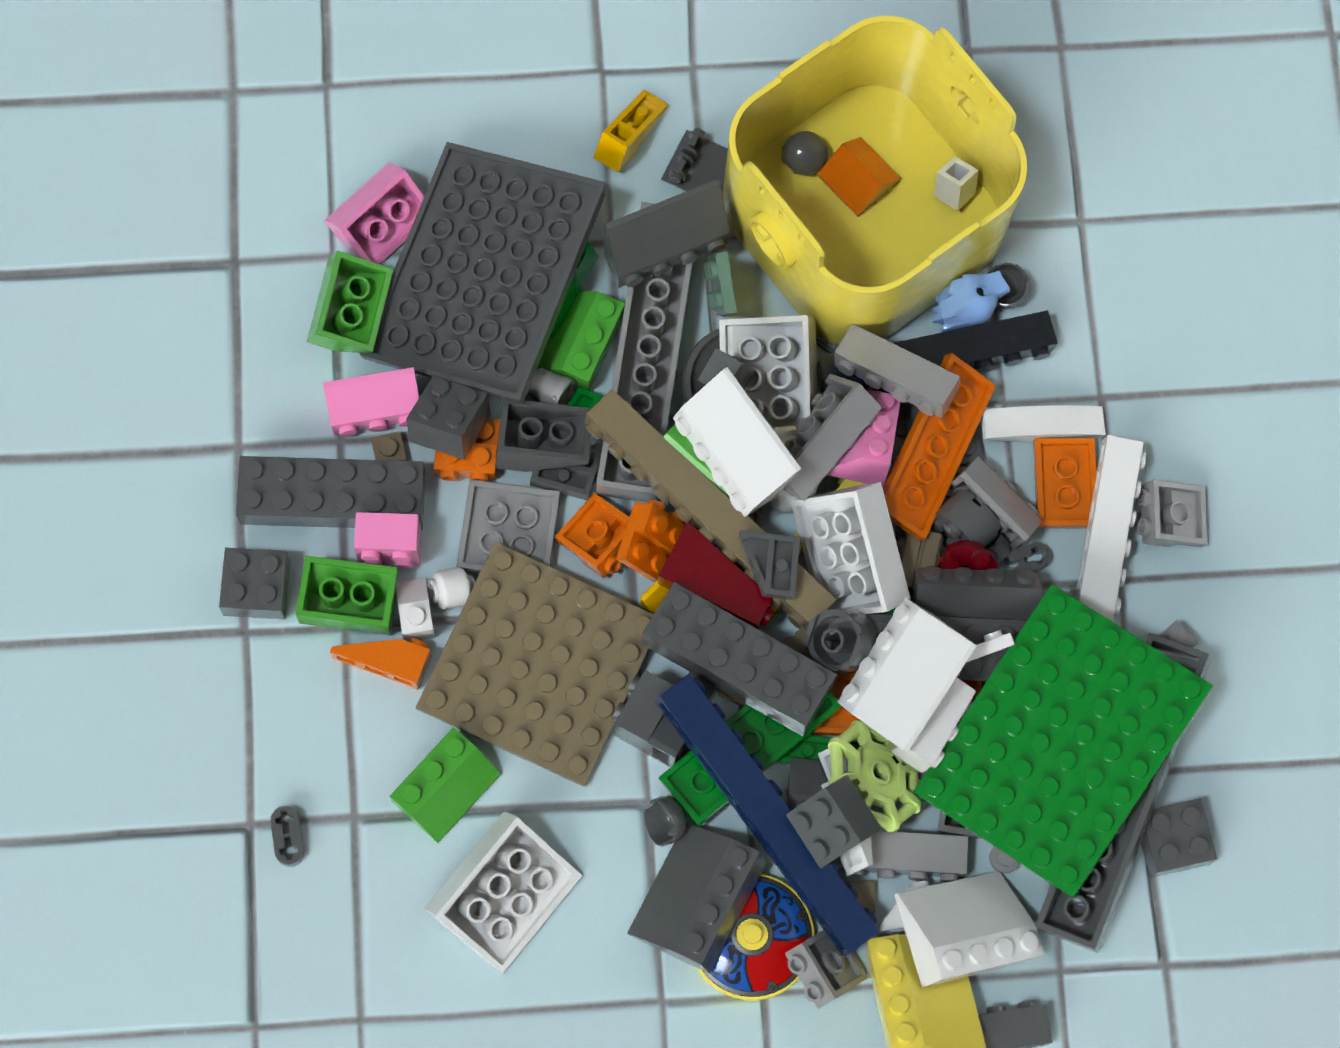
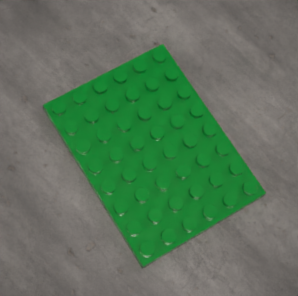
[913,584,1213,899]

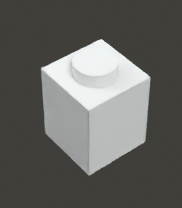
[934,156,979,211]

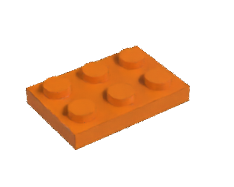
[1033,438,1097,528]

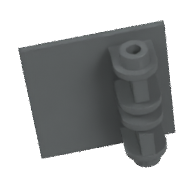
[661,128,728,191]

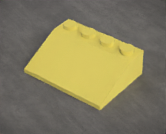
[866,934,986,1048]

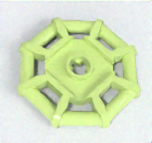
[828,720,922,832]

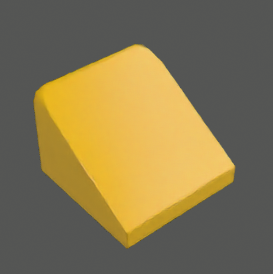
[640,580,669,614]

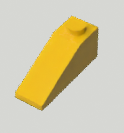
[593,90,668,173]

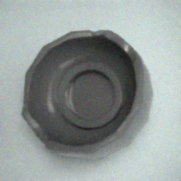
[781,131,829,176]
[987,262,1030,308]
[644,796,687,847]

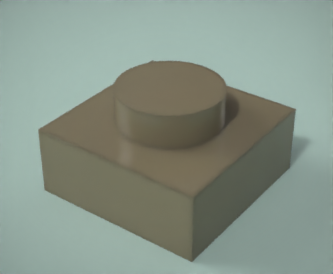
[371,431,407,461]

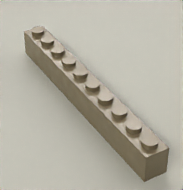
[584,389,837,630]

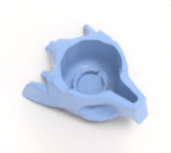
[932,270,1010,333]

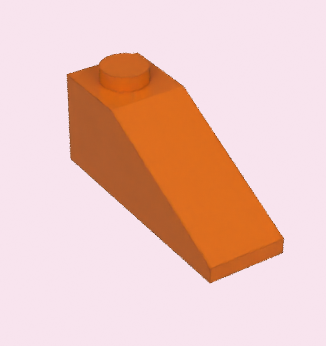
[330,638,432,690]

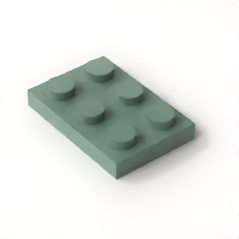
[703,251,737,316]

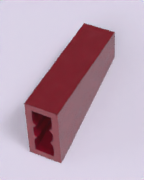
[658,523,774,630]

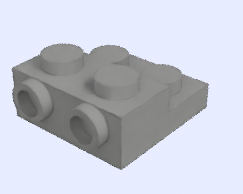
[1136,479,1208,547]
[785,930,868,1009]

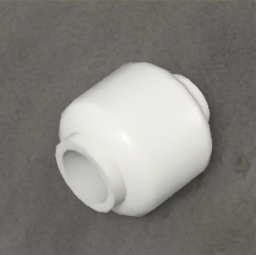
[428,567,475,610]

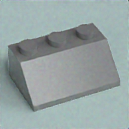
[949,456,1042,550]

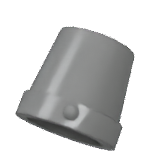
[528,368,577,405]

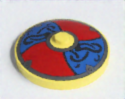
[696,874,814,1001]

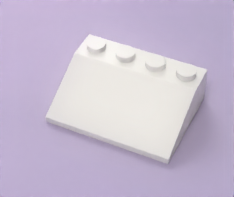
[719,315,817,429]
[673,367,801,517]
[791,482,911,614]
[838,597,977,753]
[424,811,582,974]
[894,871,1045,988]

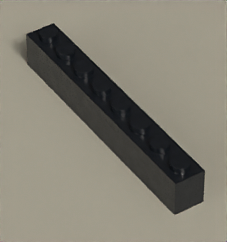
[817,310,1058,395]

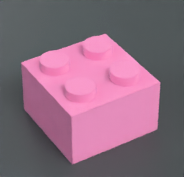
[354,512,422,570]

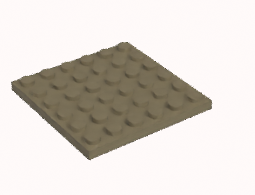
[415,542,654,787]

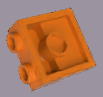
[434,418,501,482]
[554,493,629,579]
[616,500,685,582]

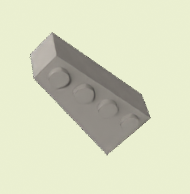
[784,374,882,501]

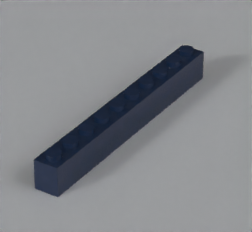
[654,674,880,956]

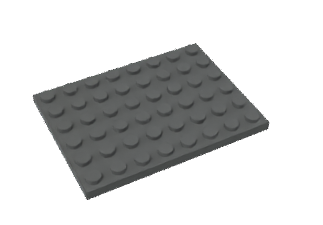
[359,142,609,404]

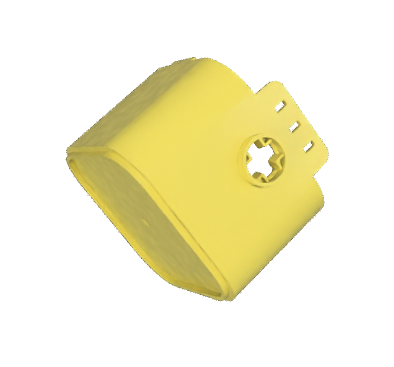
[722,15,1027,344]

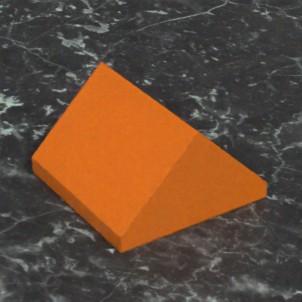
[817,137,901,217]

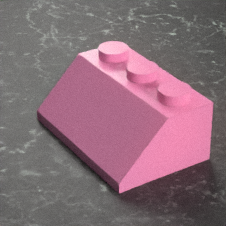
[324,162,424,264]
[323,367,419,437]
[827,389,900,487]

